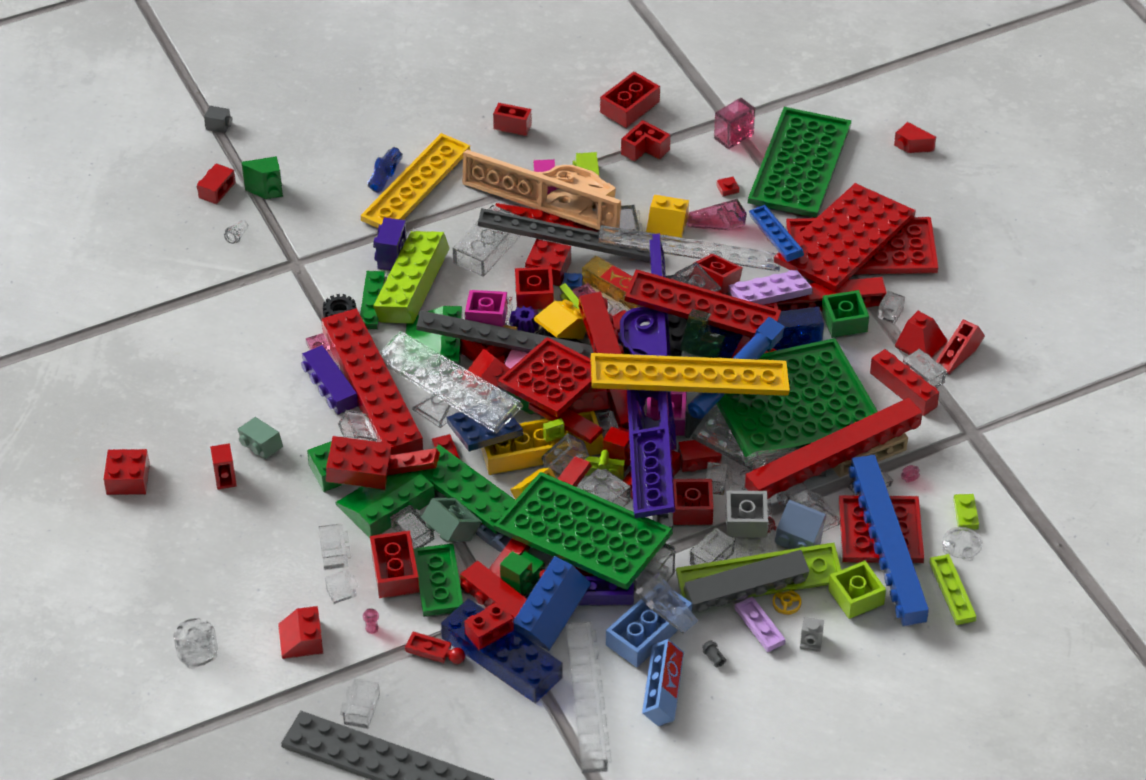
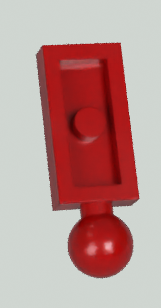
[405,631,465,664]

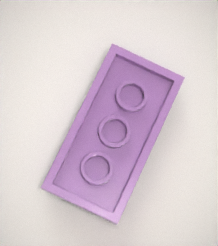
[729,270,812,305]

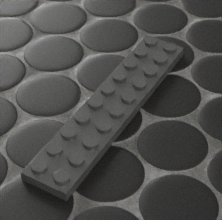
[281,711,494,780]

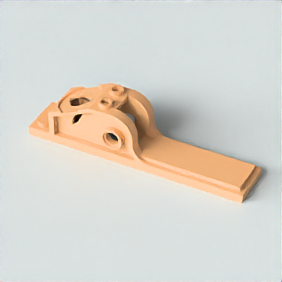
[462,150,621,235]

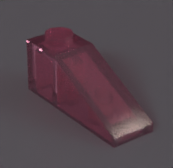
[687,199,747,230]

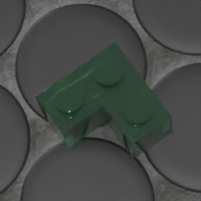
[680,309,725,358]

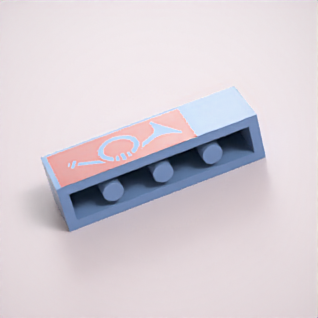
[642,639,684,726]

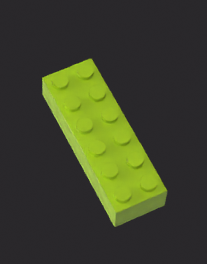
[373,231,450,324]

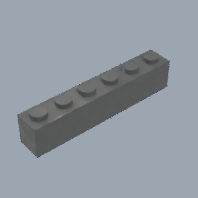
[683,550,810,612]

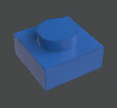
[563,273,583,292]

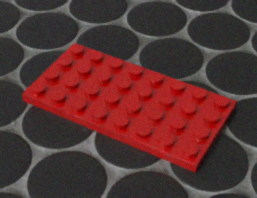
[774,183,916,291]
[786,217,938,274]

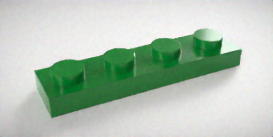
[360,271,385,329]

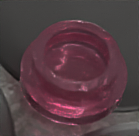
[901,465,920,482]

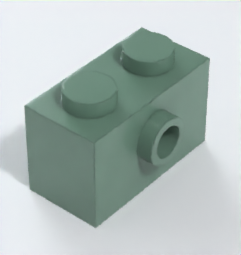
[238,417,283,459]

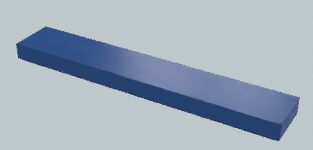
[749,205,804,262]

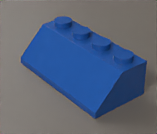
[513,556,591,651]

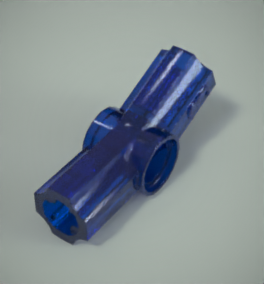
[368,147,403,192]

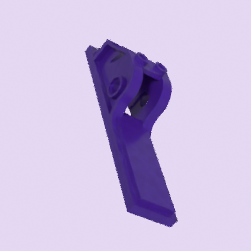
[618,233,671,356]
[627,353,677,518]

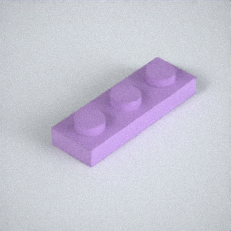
[735,596,785,652]

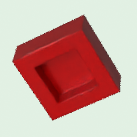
[716,176,739,197]

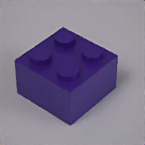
[373,218,407,271]

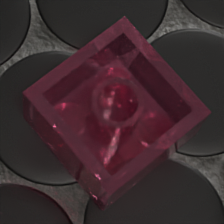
[714,98,755,150]

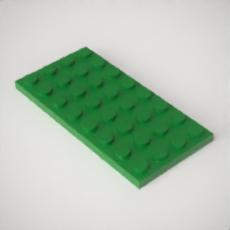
[747,107,852,218]
[494,472,673,590]

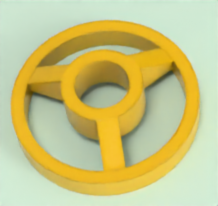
[772,591,801,615]

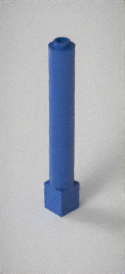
[688,317,785,419]

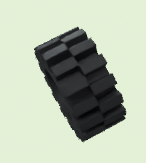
[322,294,356,318]

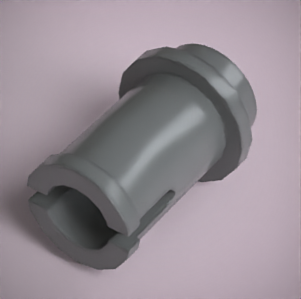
[702,640,726,668]

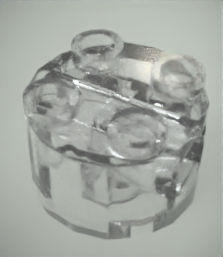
[174,618,218,669]

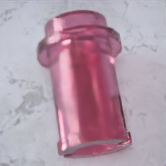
[362,608,379,634]

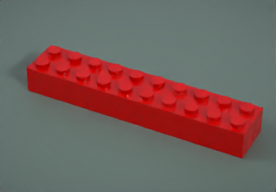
[321,308,423,455]

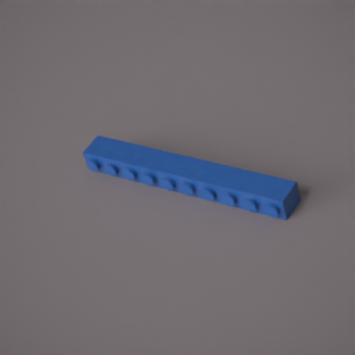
[848,455,929,626]

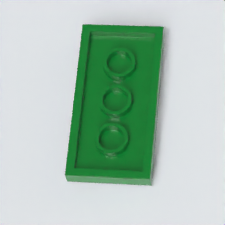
[413,543,464,617]

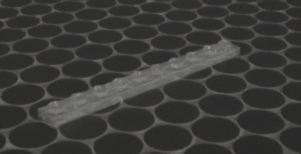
[598,225,780,272]

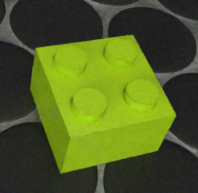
[828,561,886,619]

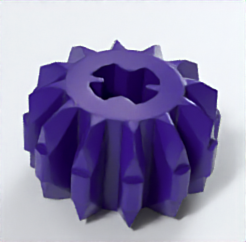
[509,305,540,333]

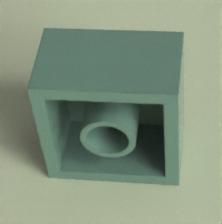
[421,498,482,542]

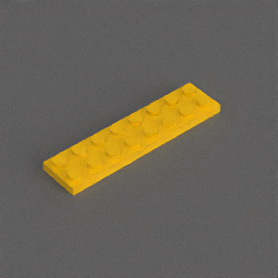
[360,133,471,228]

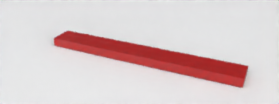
[489,456,592,577]

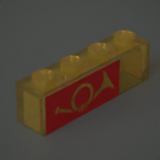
[582,256,644,309]

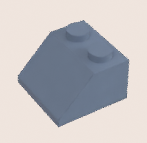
[775,500,826,549]

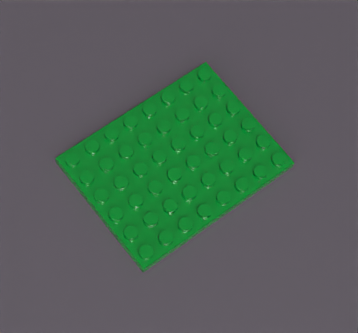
[716,338,878,462]

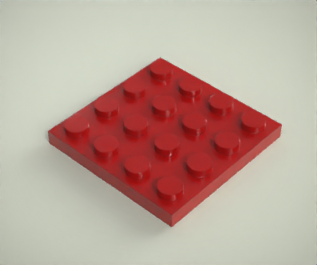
[497,337,592,417]
[838,495,924,563]

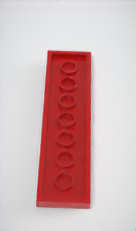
[624,269,781,338]

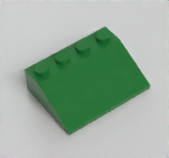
[403,306,463,376]
[335,471,435,538]

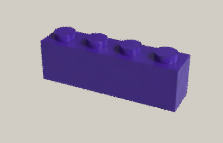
[301,345,358,415]
[578,576,634,606]

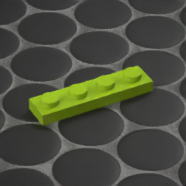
[929,554,977,625]

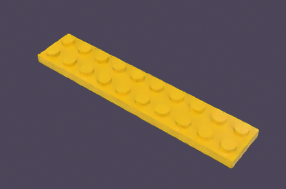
[590,353,790,396]

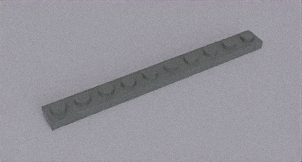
[477,208,651,262]
[416,310,594,358]

